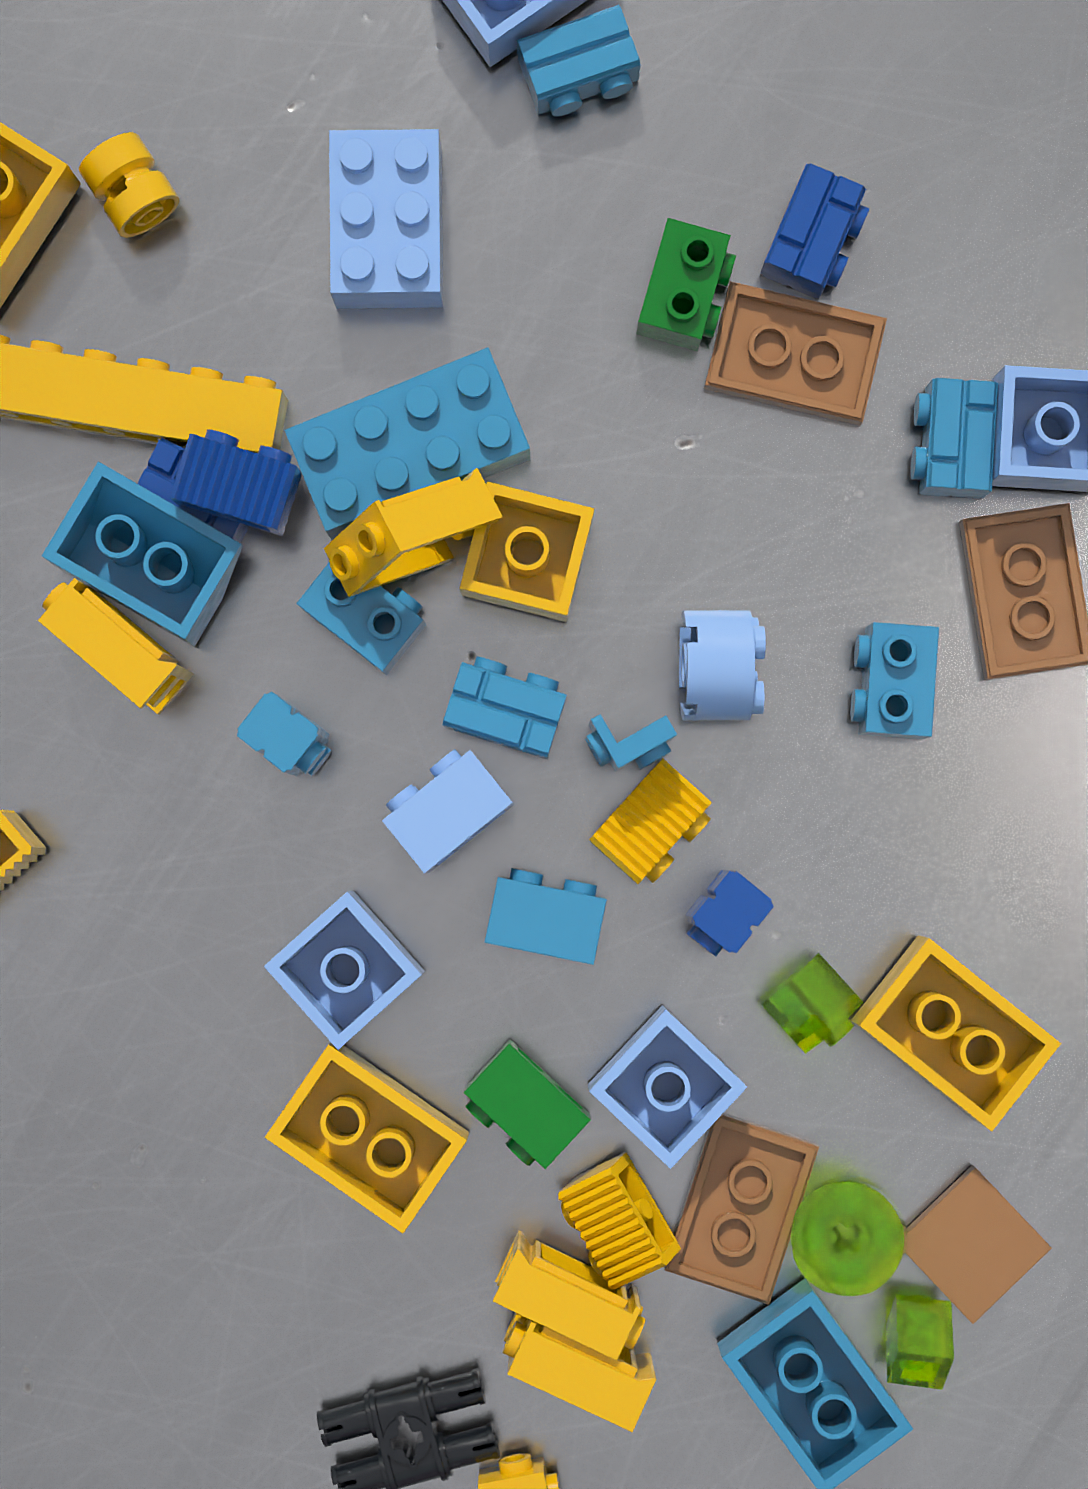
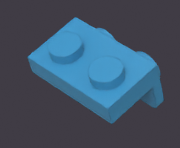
[585,714,677,772]

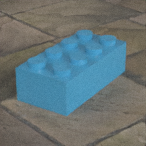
[284,347,531,540]

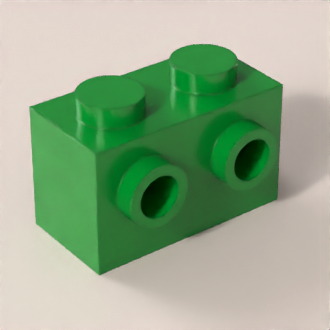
[636,218,736,351]
[464,1039,591,1169]

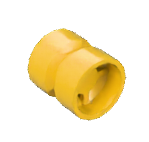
[79,132,179,238]

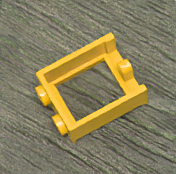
[324,468,503,597]
[38,578,194,715]
[493,1230,646,1361]
[502,1312,656,1432]

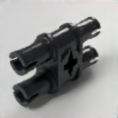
[317,1368,500,1489]

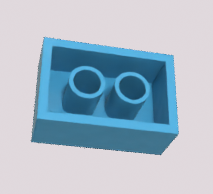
[717,1278,913,1489]

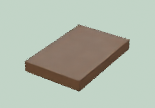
[704,281,887,426]
[959,503,1088,681]
[664,1114,819,1305]

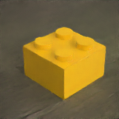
[459,481,595,622]

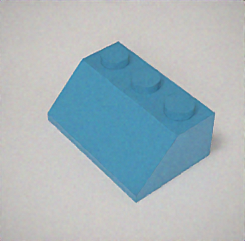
[42,461,243,647]

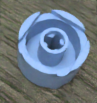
[679,610,766,721]

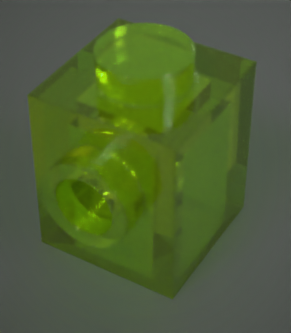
[761,953,864,1054]
[886,1294,954,1390]

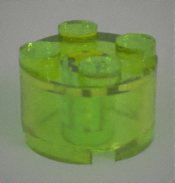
[791,1180,908,1296]

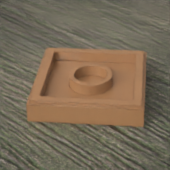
[894,1165,1052,1324]

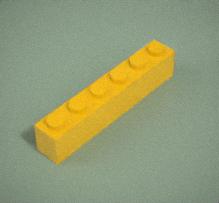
[0,335,288,453]

